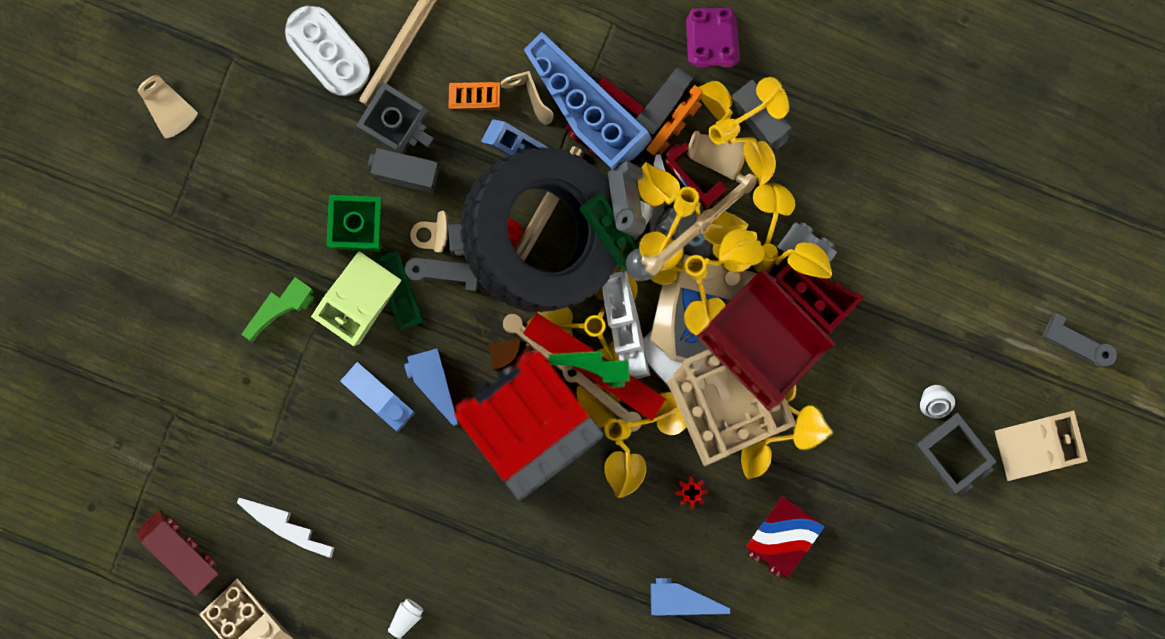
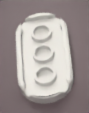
[285,6,370,96]

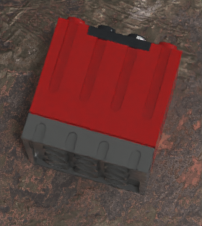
[453,350,603,501]

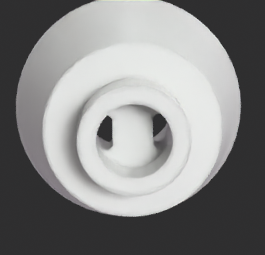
[920,385,955,418]

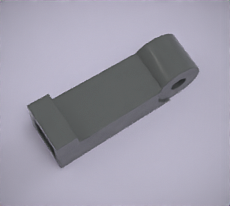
[635,67,694,139]
[608,161,646,237]
[405,258,479,293]
[1041,314,1117,367]

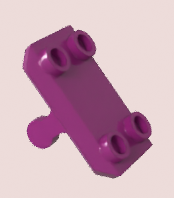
[686,8,740,68]

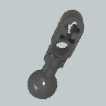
[626,201,705,281]

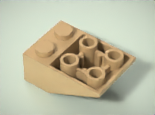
[994,411,1087,481]
[199,579,293,639]

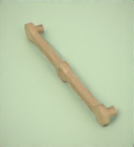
[641,173,757,275]
[503,314,642,432]

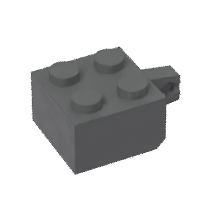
[356,82,434,154]

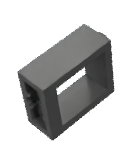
[731,79,791,150]
[367,148,440,194]
[914,413,996,495]

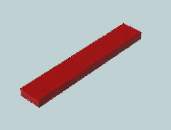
[523,312,667,421]

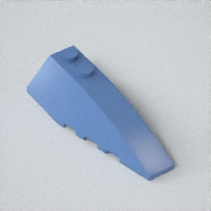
[524,32,652,169]

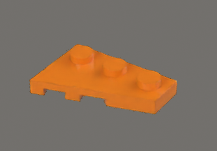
[646,85,703,159]

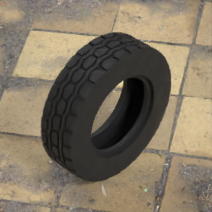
[460,148,618,312]

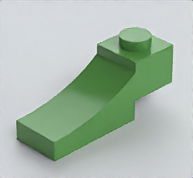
[241,277,314,342]

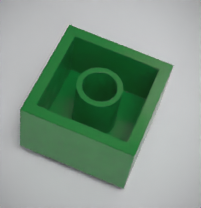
[327,195,383,252]

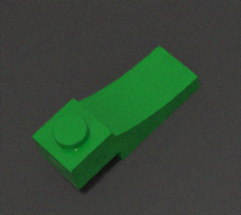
[549,351,630,388]

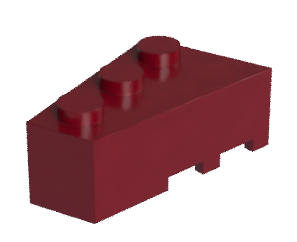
[774,264,865,334]
[137,510,218,596]

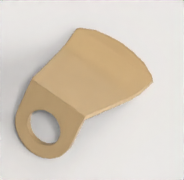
[500,71,553,125]
[138,75,198,138]
[688,130,746,180]
[410,211,448,252]

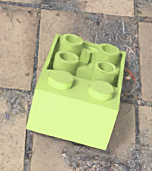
[311,251,402,346]

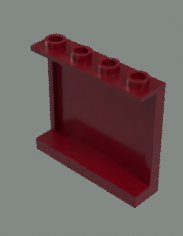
[696,269,836,411]

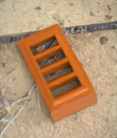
[449,82,501,110]

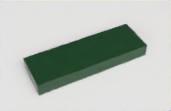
[579,193,639,272]
[374,249,424,331]

